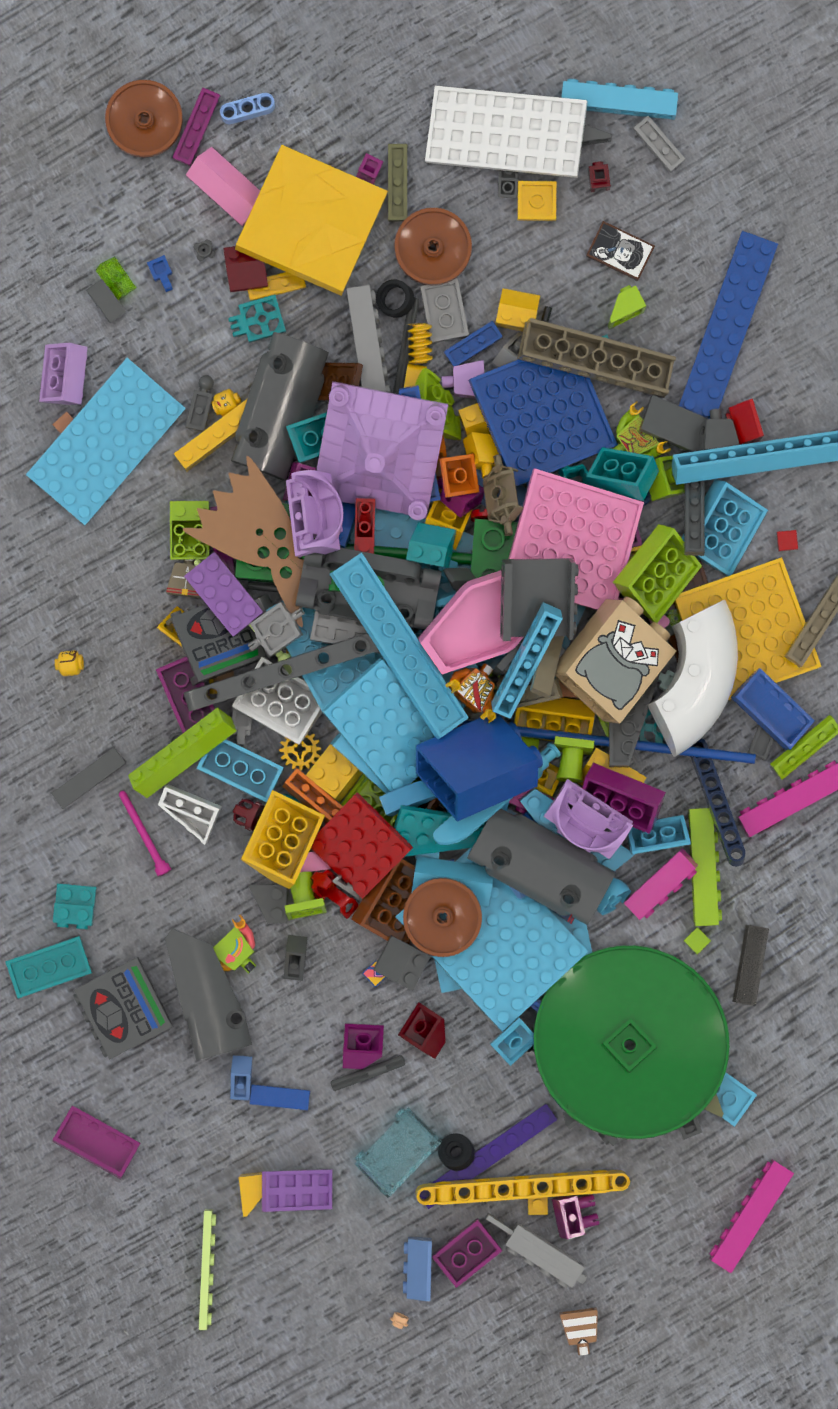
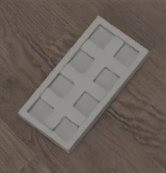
[310,602,381,654]

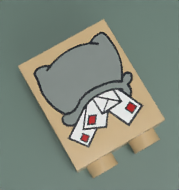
[555,597,676,724]

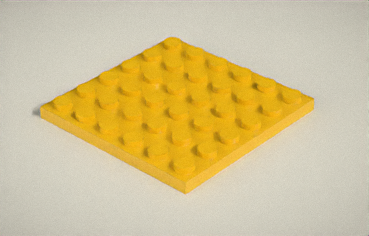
[674,557,822,700]

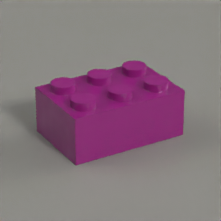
[432,1218,502,1288]

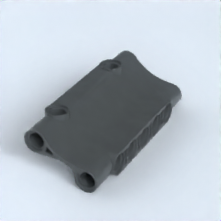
[295,548,442,630]

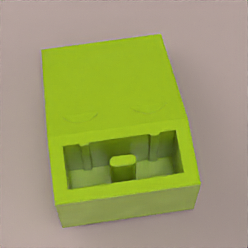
[170,501,210,560]

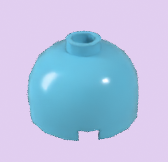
[597,878,631,915]

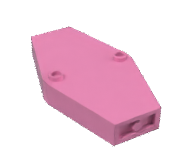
[418,570,524,674]

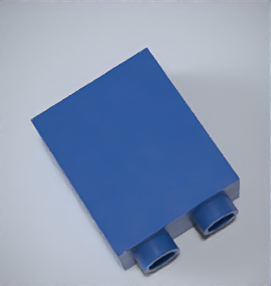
[416,713,543,822]

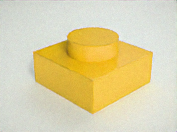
[528,1197,548,1215]

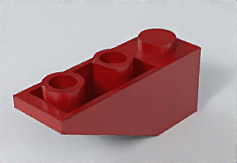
[354,498,375,554]

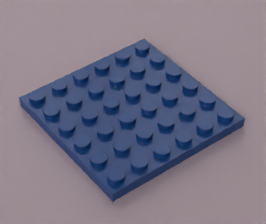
[468,360,618,487]

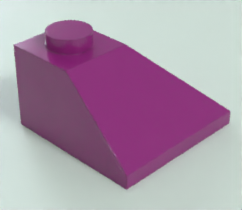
[343,1023,384,1069]

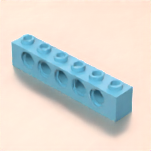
[491,602,563,719]

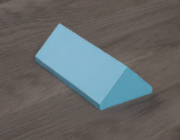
[411,856,493,907]

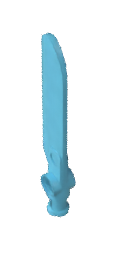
[433,743,561,845]

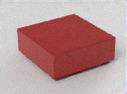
[776,530,798,552]

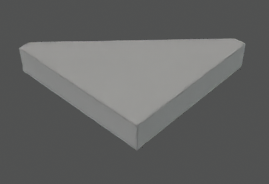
[333,874,362,901]

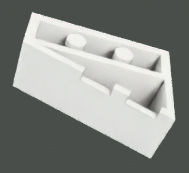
[158,784,222,845]

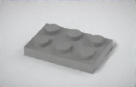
[420,279,469,343]

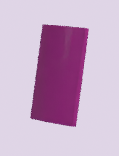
[52,1106,140,1179]

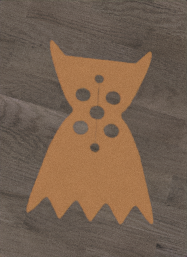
[183,456,304,627]

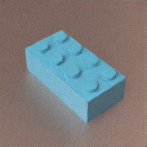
[196,740,285,802]

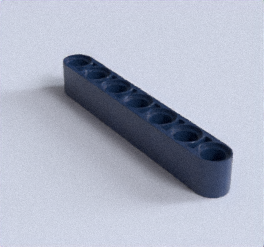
[690,738,746,867]

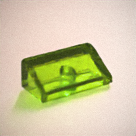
[96,256,136,300]

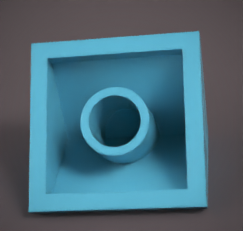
[490,1017,534,1066]

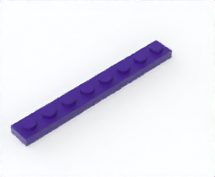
[420,1104,557,1209]

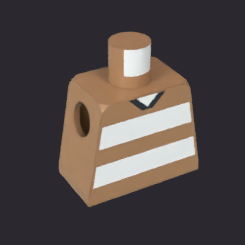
[559,1307,598,1355]

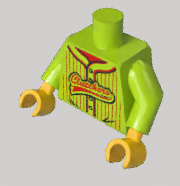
[612,401,671,459]

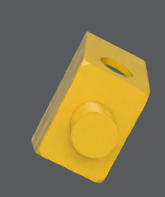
[463,432,503,479]

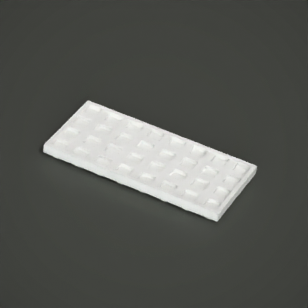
[425,86,588,178]

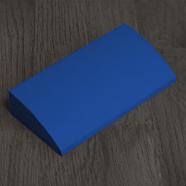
[730,668,815,750]

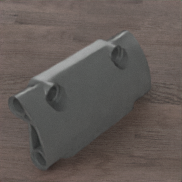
[231,332,329,481]
[467,809,616,925]

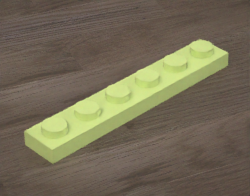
[199,1209,216,1330]

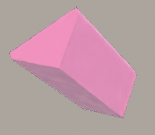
[186,147,260,227]

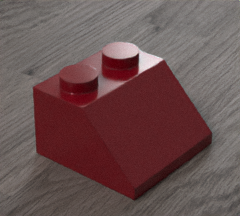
[223,246,268,293]

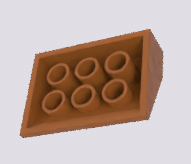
[351,859,415,944]

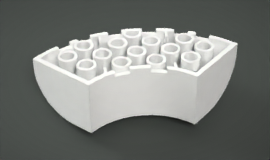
[647,600,738,757]

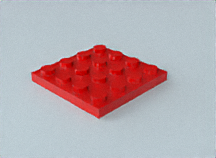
[311,792,413,899]

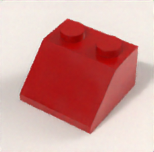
[725,398,764,445]

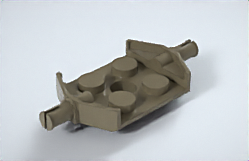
[483,455,524,536]

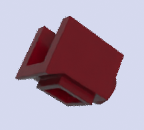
[588,161,611,192]

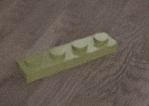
[388,144,407,222]

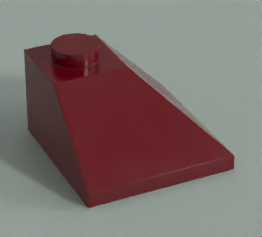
[398,1002,446,1059]

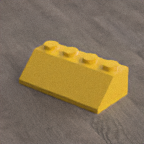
[514,698,595,741]

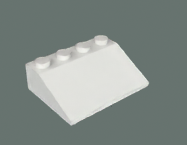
[232,657,322,745]

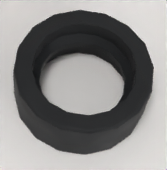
[376,279,414,318]

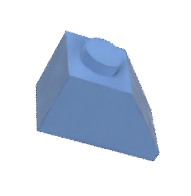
[230,1055,252,1101]

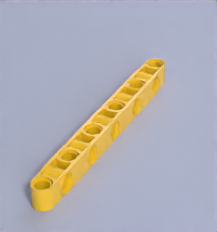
[415,1170,630,1205]

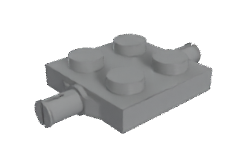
[248,602,305,656]

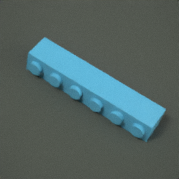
[561,79,678,120]

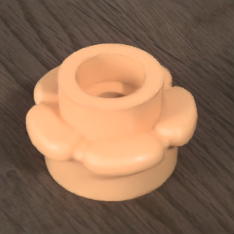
[390,1312,409,1329]

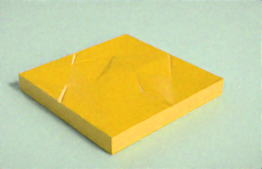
[235,145,388,296]

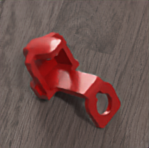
[311,870,359,919]

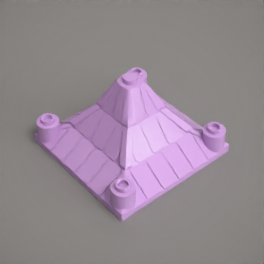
[317,382,448,520]

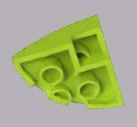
[415,368,461,440]

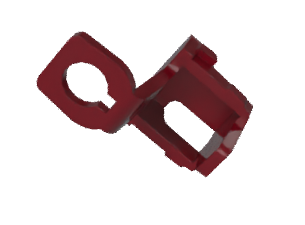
[233,799,265,831]

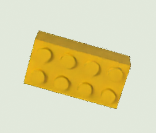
[306,732,363,803]

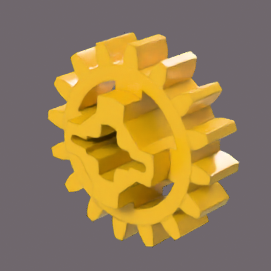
[279,733,321,771]

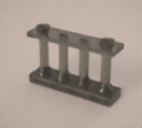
[732,925,769,1006]

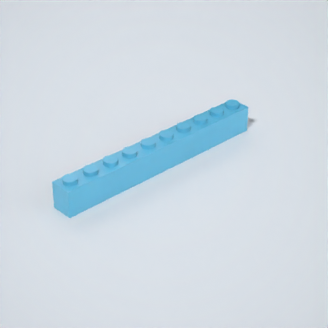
[672,431,838,485]

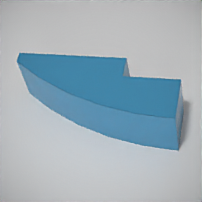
[379,780,436,817]

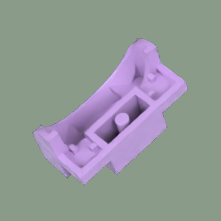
[286,470,343,557]
[544,779,633,859]

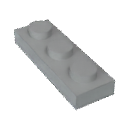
[633,116,685,173]

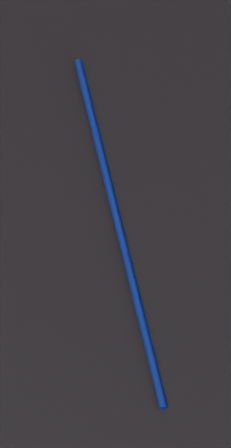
[322,712,756,764]

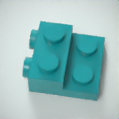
[53,884,97,929]

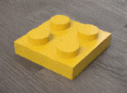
[517,181,557,221]

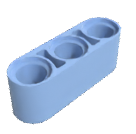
[220,93,275,124]

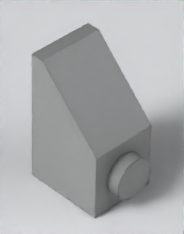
[492,331,523,367]

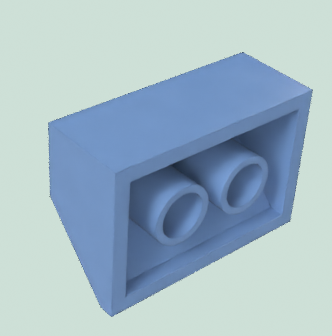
[403,1237,432,1301]

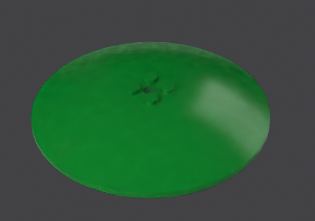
[533,946,730,1139]

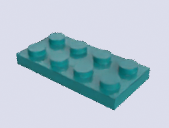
[5,936,92,998]

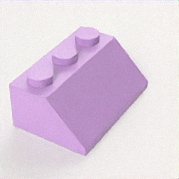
[39,343,87,405]

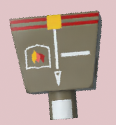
[166,559,202,599]

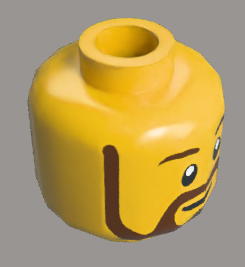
[55,650,84,676]

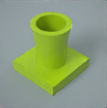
[553,736,594,783]
[285,872,327,920]

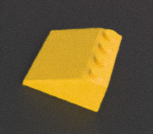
[241,790,325,889]

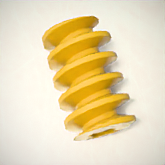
[407,323,433,364]

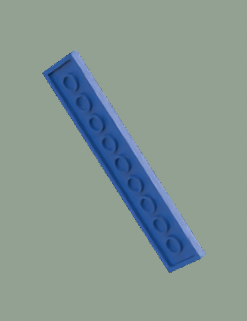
[679,231,778,419]

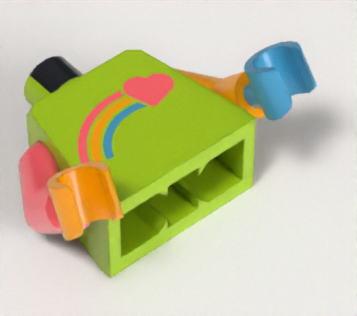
[213,914,257,974]

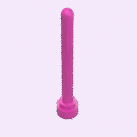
[119,791,172,877]

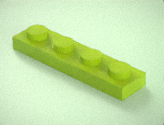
[770,715,838,780]

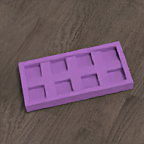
[184,552,264,637]
[262,1169,332,1212]

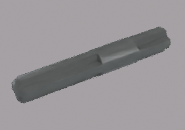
[331,1055,405,1091]

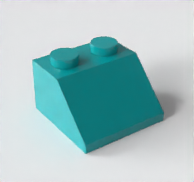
[406,522,456,568]

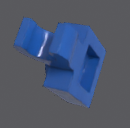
[147,255,173,292]

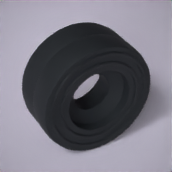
[438,1133,475,1171]

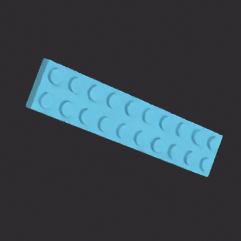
[330,553,469,739]

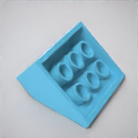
[682,479,768,576]

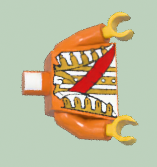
[445,664,496,723]

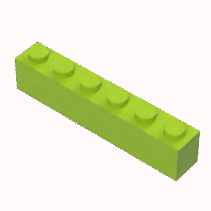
[128,707,237,798]
[688,808,722,926]

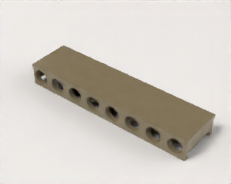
[517,318,676,398]

